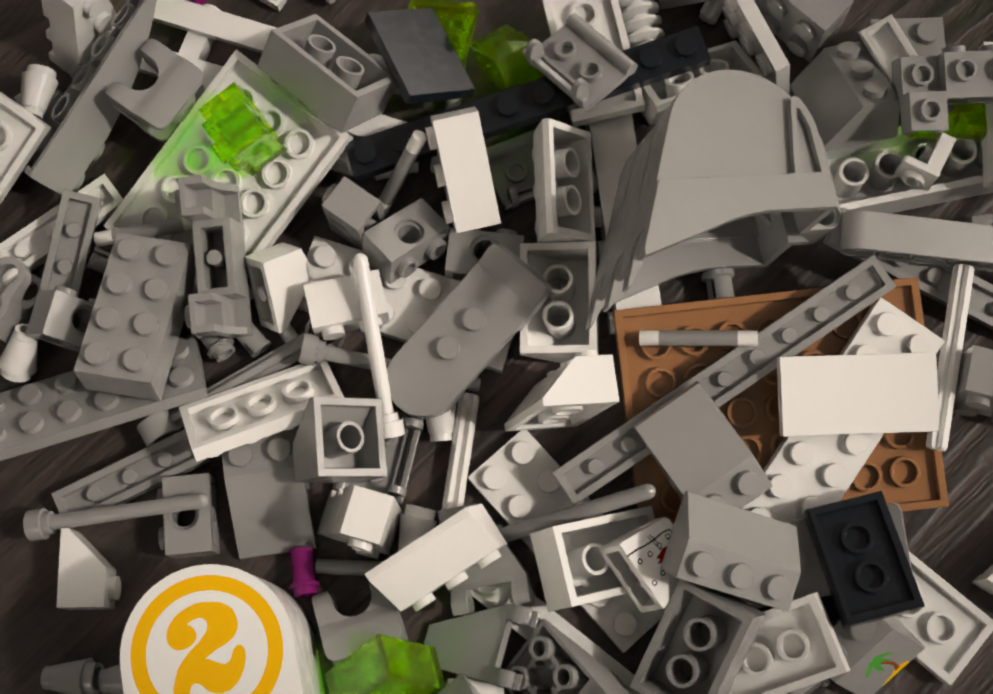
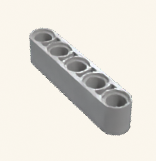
[840,210,993,272]

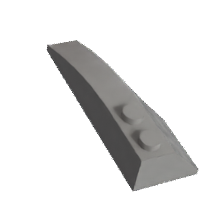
[23,0,157,195]

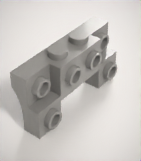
[891,44,993,135]
[175,175,253,338]

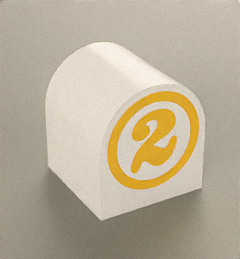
[120,564,325,694]

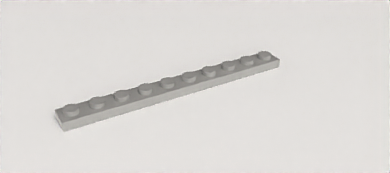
[552,255,896,505]

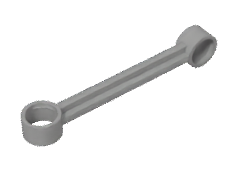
[137,319,345,448]

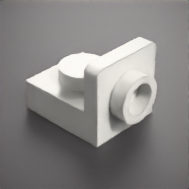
[894,132,956,191]

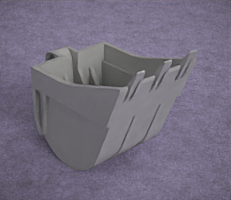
[585,69,842,331]

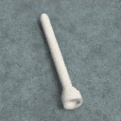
[353,253,405,439]

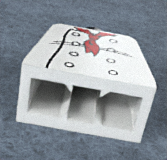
[599,517,680,612]

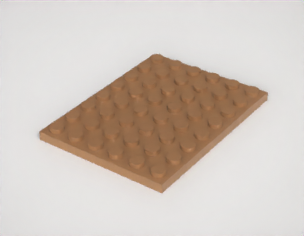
[613,277,949,524]

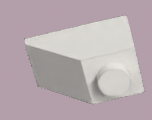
[244,242,310,333]
[56,528,121,610]

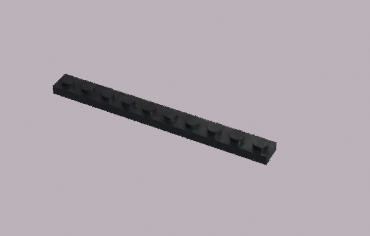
[345,26,711,182]

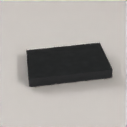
[364,8,475,104]
[803,491,925,629]

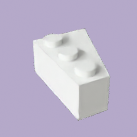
[41,0,117,74]
[425,106,501,233]
[316,485,403,559]

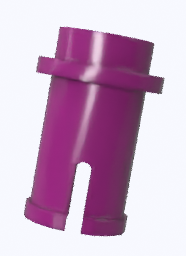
[289,546,321,598]

